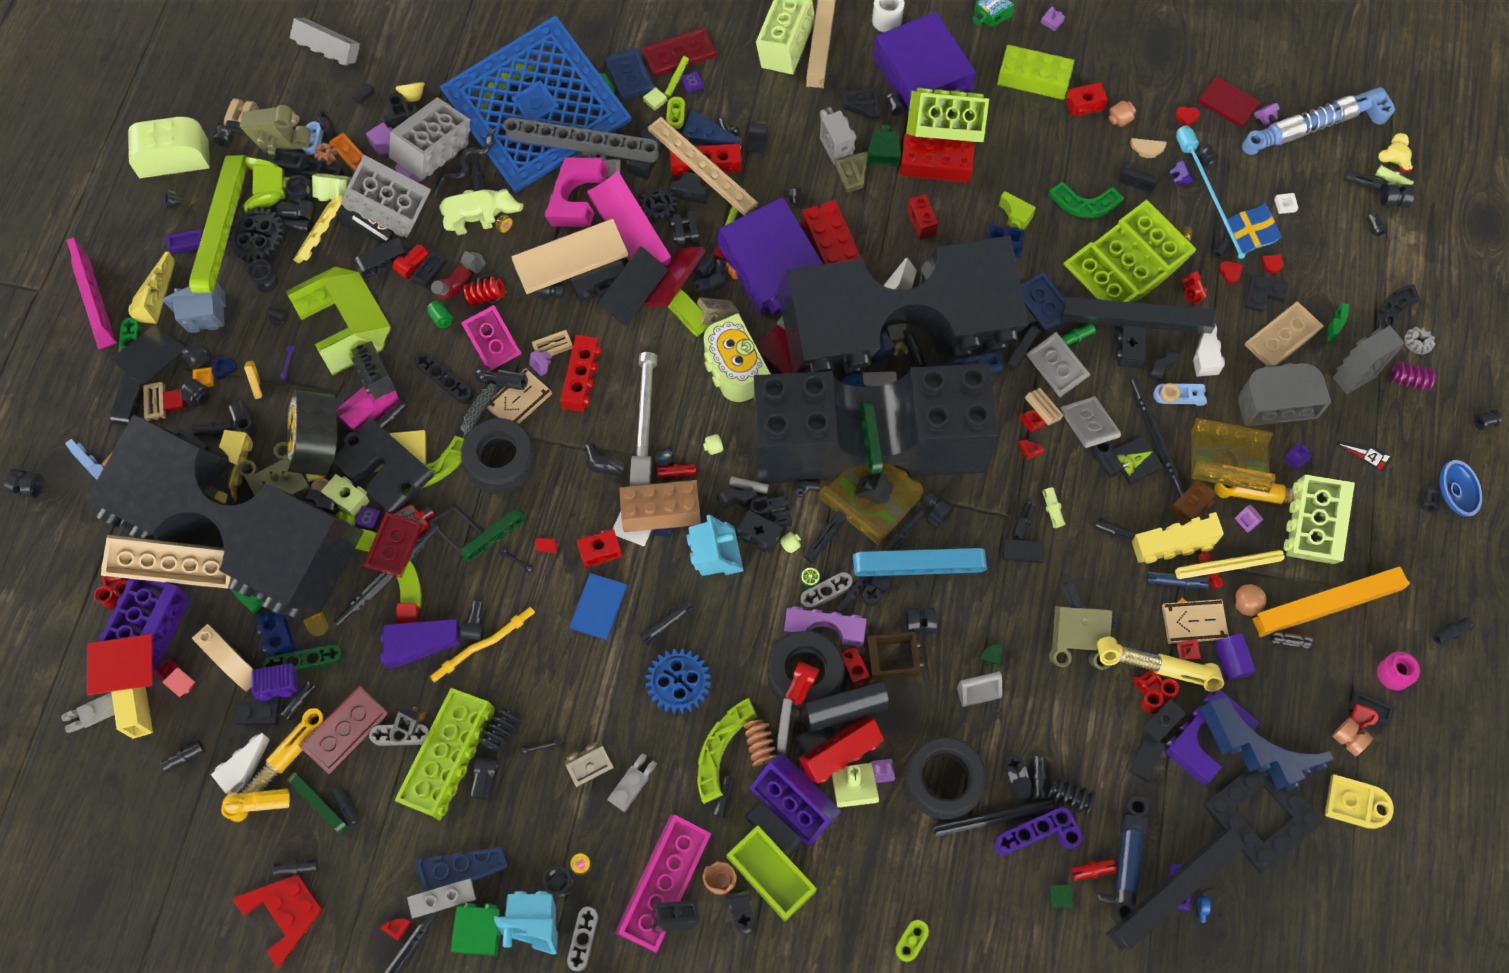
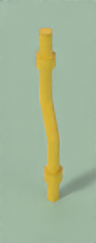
[430,607,535,683]

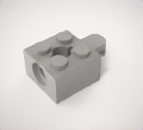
[820,107,856,165]

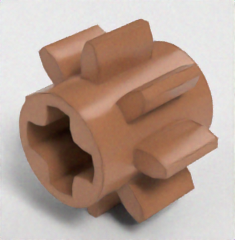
[314,143,337,165]

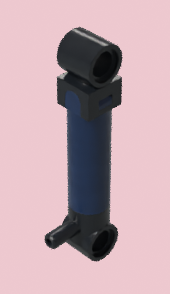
[1097,796,1149,924]

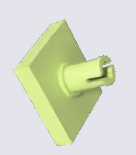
[832,763,879,807]

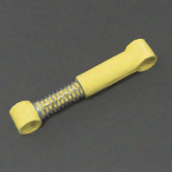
[1097,636,1224,692]

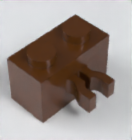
[1169,478,1217,524]

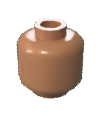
[1108,101,1136,127]

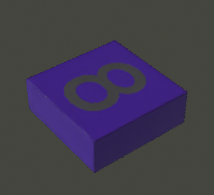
[681,71,703,93]
[355,506,381,530]

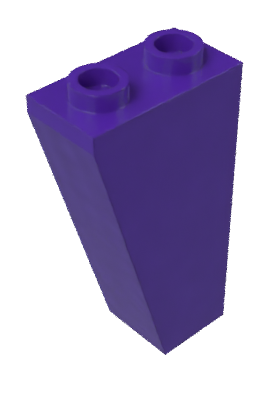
[380,619,460,669]

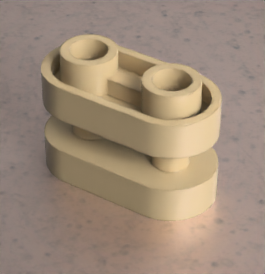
[224,99,259,126]

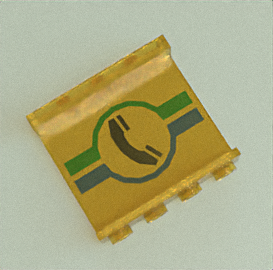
[1191,418,1275,493]
[819,464,924,545]

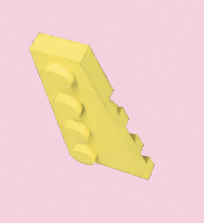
[293,195,343,264]

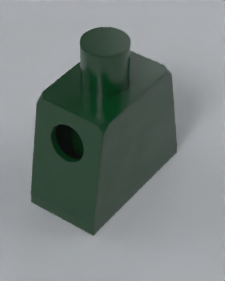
[867,125,901,166]

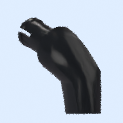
[693,260,728,293]
[584,443,625,476]

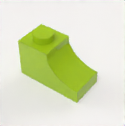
[999,191,1036,232]

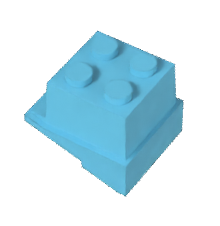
[686,515,744,576]
[494,891,558,954]

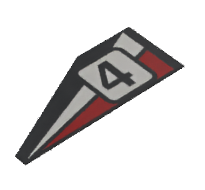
[1337,441,1393,472]

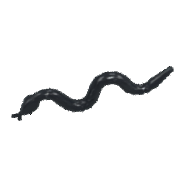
[435,128,496,197]

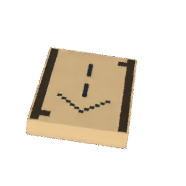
[486,368,552,424]
[1162,600,1229,644]

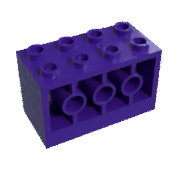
[98,578,191,671]

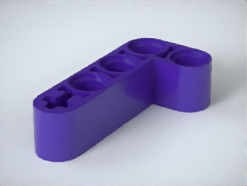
[994,808,1082,855]

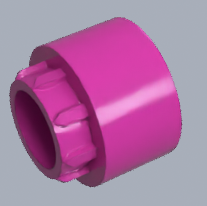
[1377,652,1420,691]

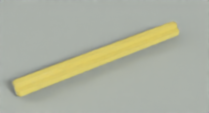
[1175,550,1284,579]

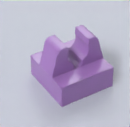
[1041,7,1065,31]
[1254,103,1280,125]
[529,350,552,376]
[1235,505,1263,533]
[871,759,895,783]

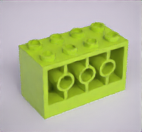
[906,88,989,142]

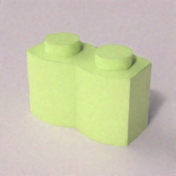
[312,173,351,201]

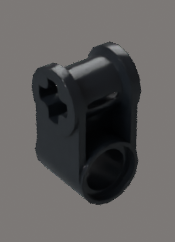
[727,889,754,934]

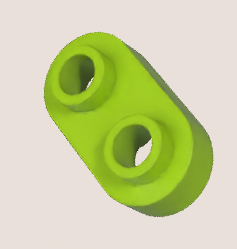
[666,97,685,129]
[896,920,929,962]

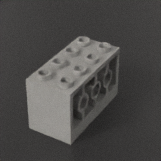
[389,97,470,180]
[341,155,431,238]

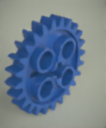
[646,649,711,714]

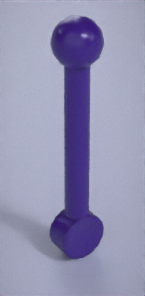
[280,346,295,380]

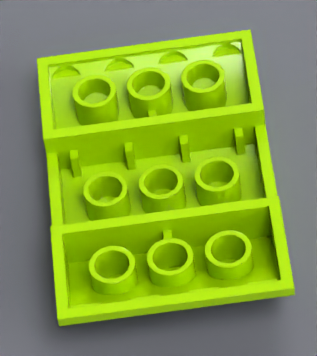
[1063,200,1196,303]

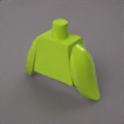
[243,157,290,214]

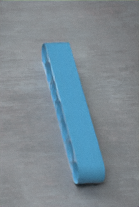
[853,548,987,576]

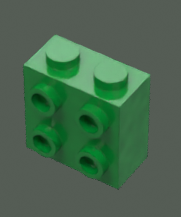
[451,903,503,956]

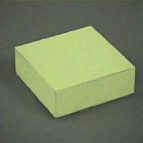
[643,87,667,111]

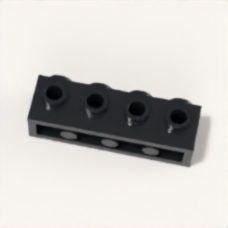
[351,341,396,400]

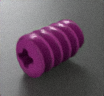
[1389,361,1435,392]

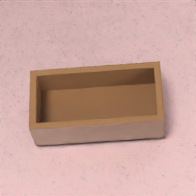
[620,480,701,532]

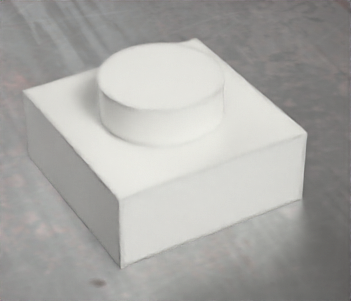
[1275,193,1298,214]

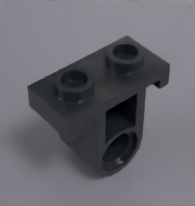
[383,92,418,129]

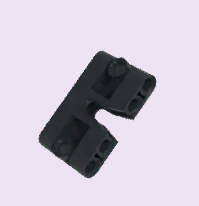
[333,417,435,514]

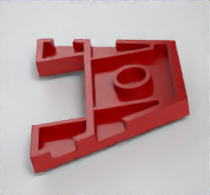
[233,875,323,967]

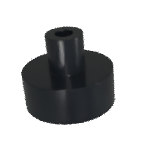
[784,187,802,203]
[164,190,182,209]

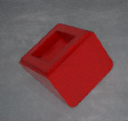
[397,603,419,624]

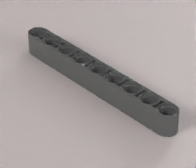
[504,118,659,162]

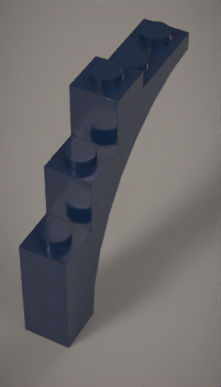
[1200,696,1333,790]

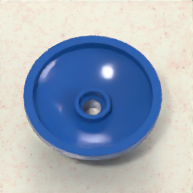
[1439,460,1482,517]

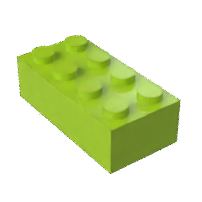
[997,45,1074,100]
[727,826,817,922]

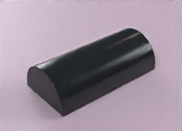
[801,682,889,732]

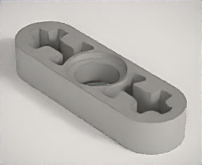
[800,572,853,610]
[369,724,429,746]
[567,907,598,972]

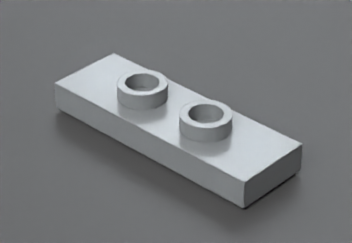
[407,878,476,919]

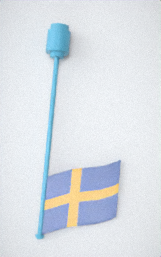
[1176,126,1282,259]

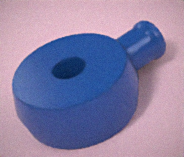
[1197,895,1211,922]

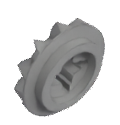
[1404,327,1436,354]

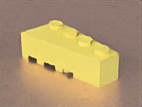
[1132,512,1224,564]

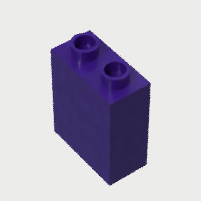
[873,12,976,114]
[717,197,823,315]

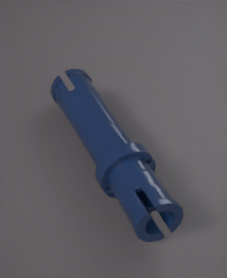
[1146,571,1209,589]

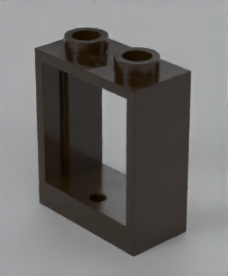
[866,632,923,680]

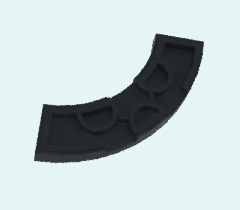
[1375,284,1420,333]

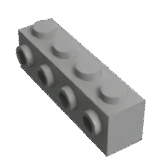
[290,18,360,65]

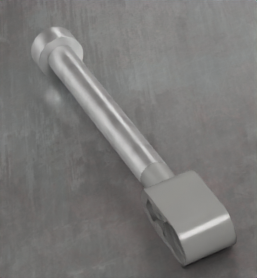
[630,352,657,486]

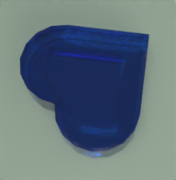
[212,356,237,379]

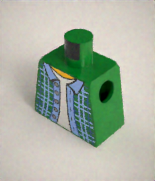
[973,0,1014,27]

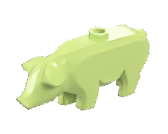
[440,189,523,235]

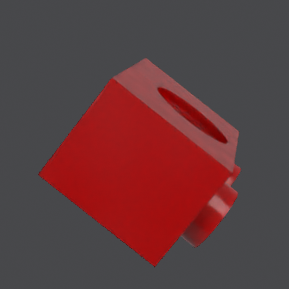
[1065,82,1108,116]
[907,194,938,239]
[577,529,622,568]

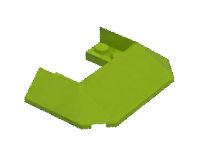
[286,267,391,376]

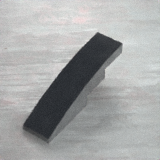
[270,149,344,180]

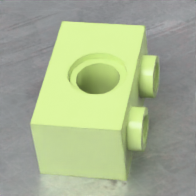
[321,474,370,518]

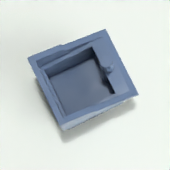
[163,281,226,333]

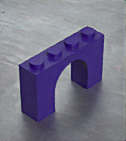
[1165,690,1259,786]

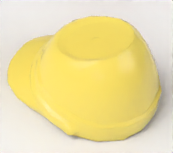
[396,82,425,102]

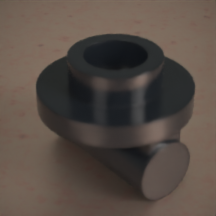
[266,307,288,326]

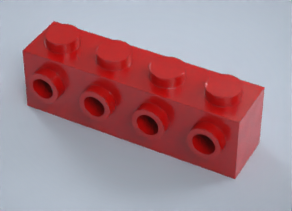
[799,716,884,783]

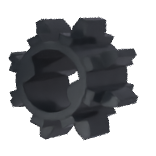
[693,254,715,278]

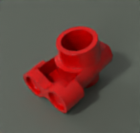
[1181,271,1207,304]

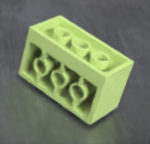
[756,0,815,74]
[1284,475,1355,564]

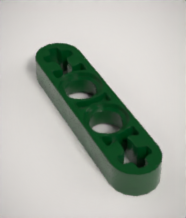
[859,401,882,473]
[460,508,527,562]
[263,645,344,672]
[287,771,349,834]

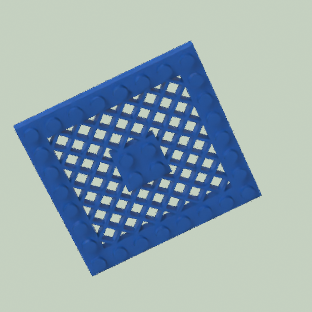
[440,15,632,193]

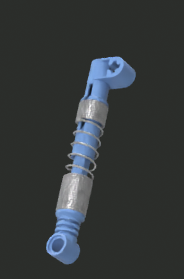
[1242,87,1395,155]

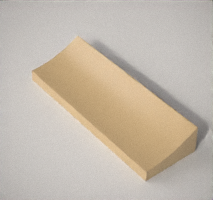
[511,219,628,294]
[101,535,231,589]

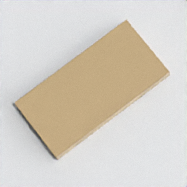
[1244,301,1324,366]

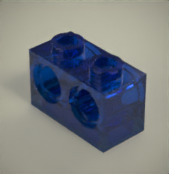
[986,225,1025,258]
[256,612,296,656]

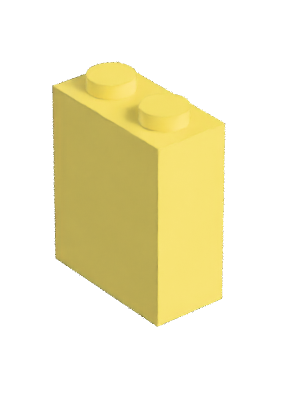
[111,687,153,739]

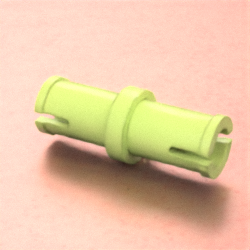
[1375,165,1414,186]
[1042,488,1065,528]

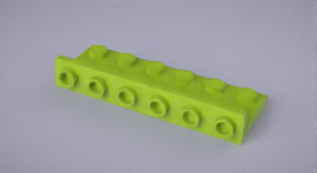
[395,688,495,820]

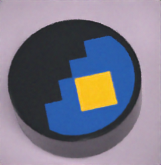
[654,449,674,466]

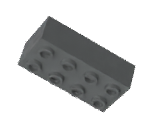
[1333,326,1405,394]

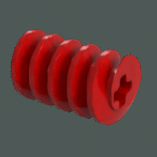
[464,276,505,306]

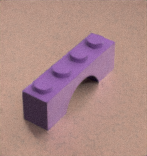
[366,123,425,183]
[784,607,866,647]

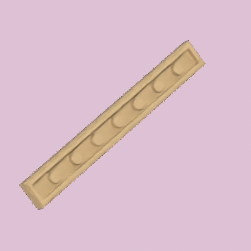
[648,117,758,216]

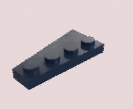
[414,847,509,892]

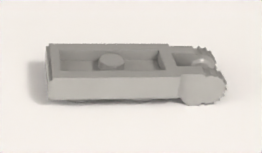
[61,693,115,733]
[607,753,657,813]

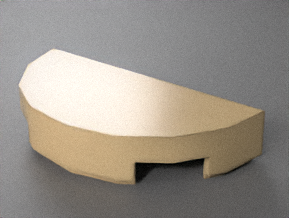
[1131,138,1167,158]

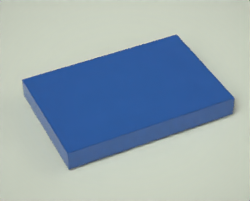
[570,573,628,640]

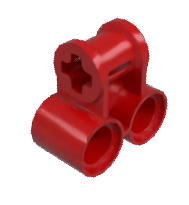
[94,576,128,609]
[1133,668,1179,713]

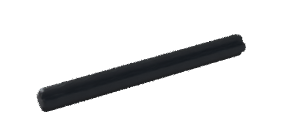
[933,799,1055,836]

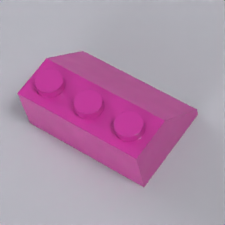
[336,387,399,432]

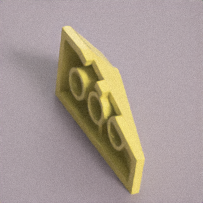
[129,252,175,324]

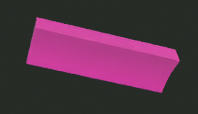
[587,171,671,267]
[67,237,116,350]
[615,815,711,953]

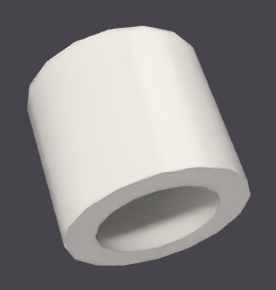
[872,0,904,32]

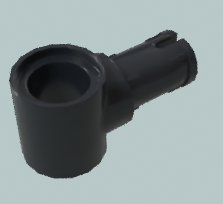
[461,601,484,641]

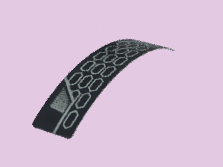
[456,380,502,439]

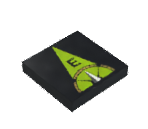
[1113,436,1164,485]

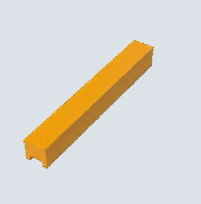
[1252,567,1410,637]

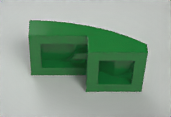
[1327,303,1349,343]

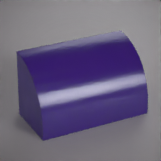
[1214,633,1256,681]

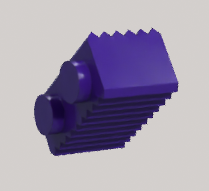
[251,663,298,701]

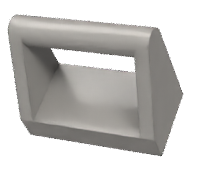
[957,671,1002,707]

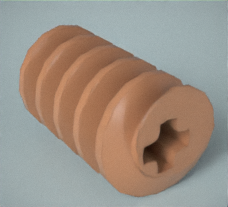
[744,720,777,766]

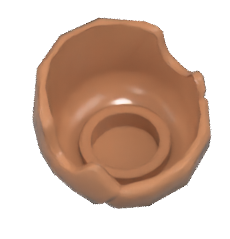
[1235,584,1266,616]
[703,861,737,895]

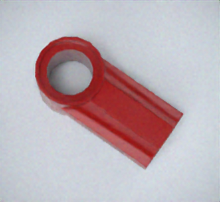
[392,244,429,280]
[785,661,819,705]

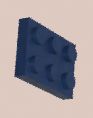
[604,48,654,101]
[1021,272,1065,333]

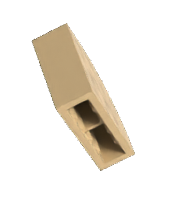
[192,624,254,692]

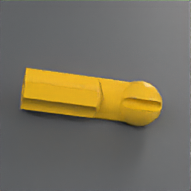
[223,789,290,814]

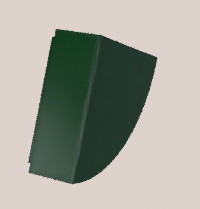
[979,644,1003,665]

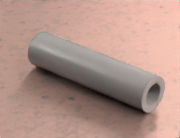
[729,476,769,494]

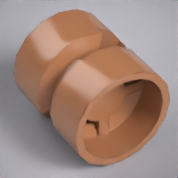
[1332,717,1374,757]

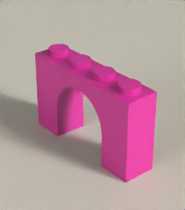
[545,158,609,228]

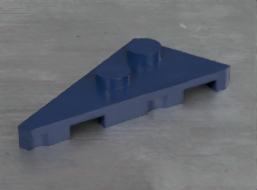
[682,110,741,146]

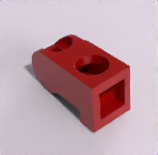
[841,647,870,690]

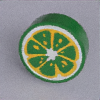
[801,567,820,588]

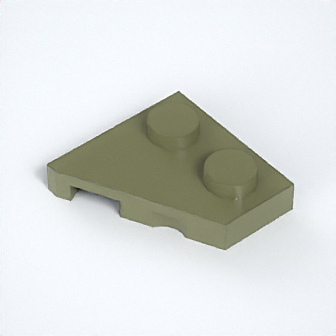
[835,151,868,192]

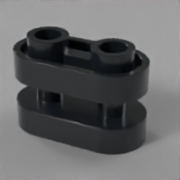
[670,210,700,247]

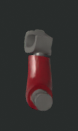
[431,250,486,300]

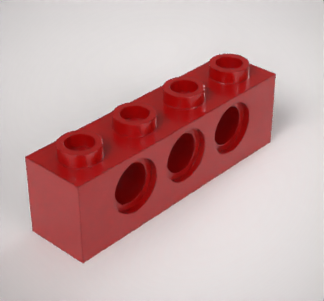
[670,144,741,176]
[560,335,602,412]

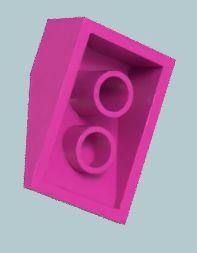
[461,305,521,370]

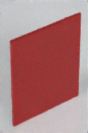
[87,634,152,695]

